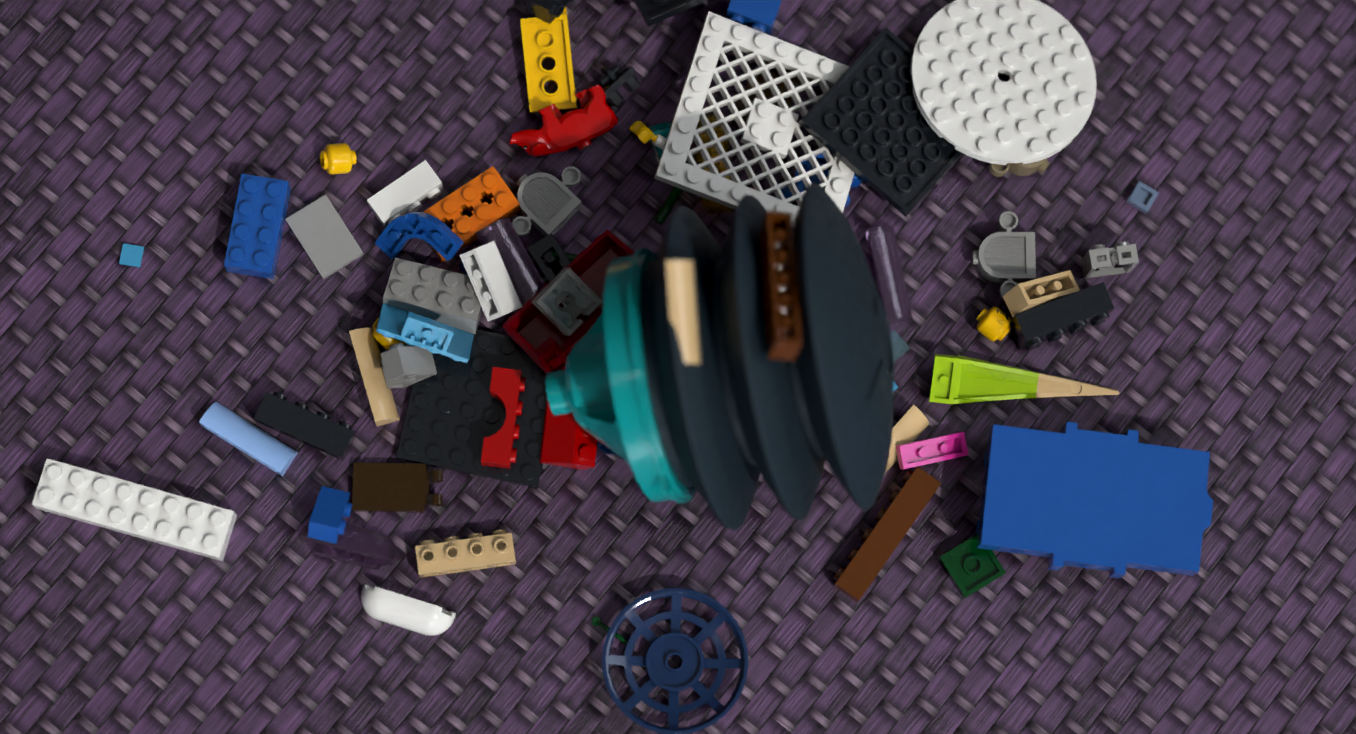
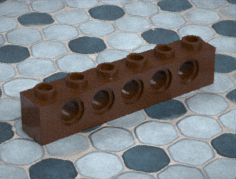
[759,211,802,361]

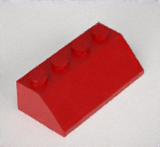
[539,398,598,470]

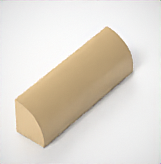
[665,260,701,364]
[349,328,400,427]
[885,405,929,473]

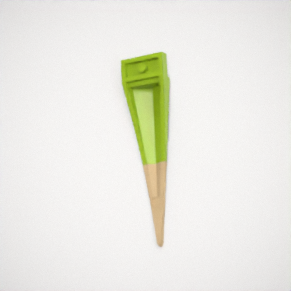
[929,354,1120,404]

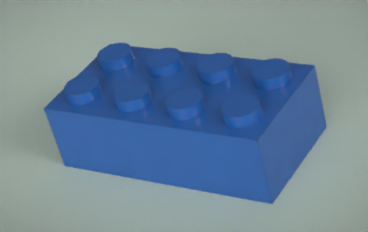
[224,174,291,279]

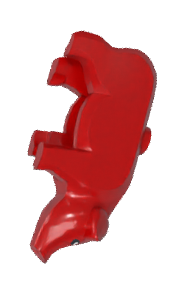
[509,85,618,157]

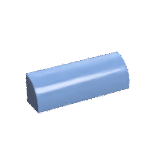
[199,402,298,477]

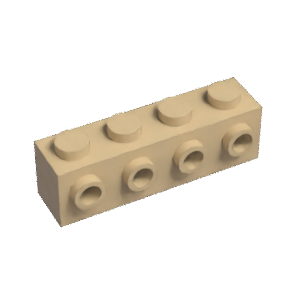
[415,530,516,578]

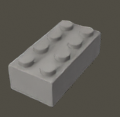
[383,258,483,334]

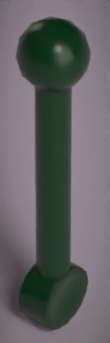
[592,616,635,647]

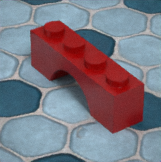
[481,367,526,469]

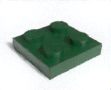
[939,534,1006,599]

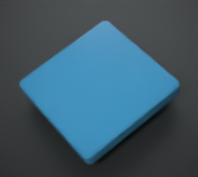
[119,243,144,268]

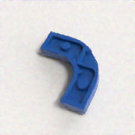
[375,212,464,261]

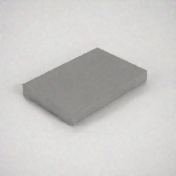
[285,194,364,280]

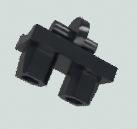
[598,65,640,107]

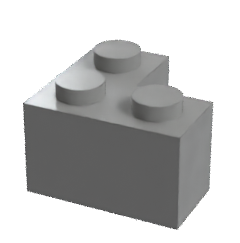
[381,343,437,388]

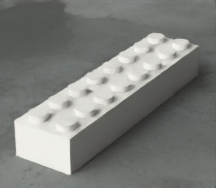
[32,458,237,561]

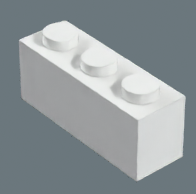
[367,160,443,228]
[460,241,522,322]

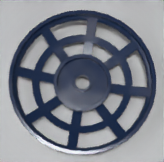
[602,588,749,734]

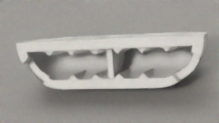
[361,584,456,636]

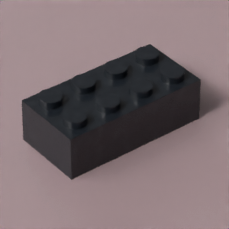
[1010,282,1114,351]

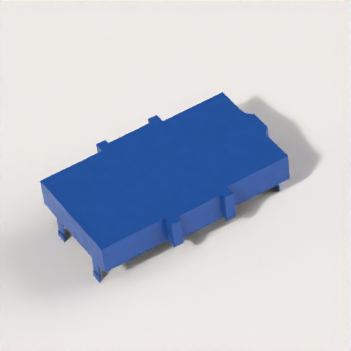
[976,422,1213,579]

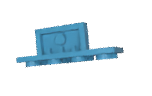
[376,303,474,363]

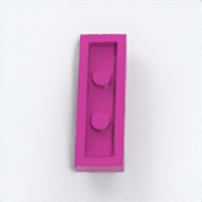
[896,432,968,469]

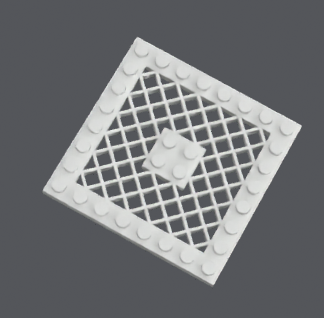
[654,12,855,225]

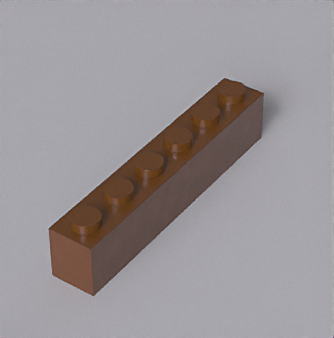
[833,467,941,603]

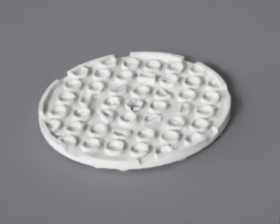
[910,0,1096,165]

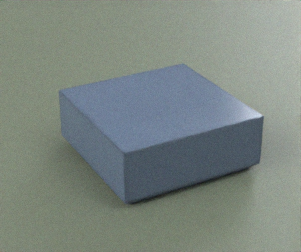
[1126,181,1159,214]

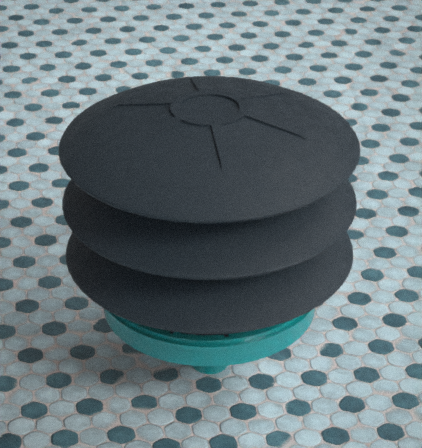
[546,183,894,531]

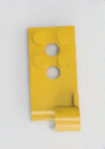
[520,7,577,113]

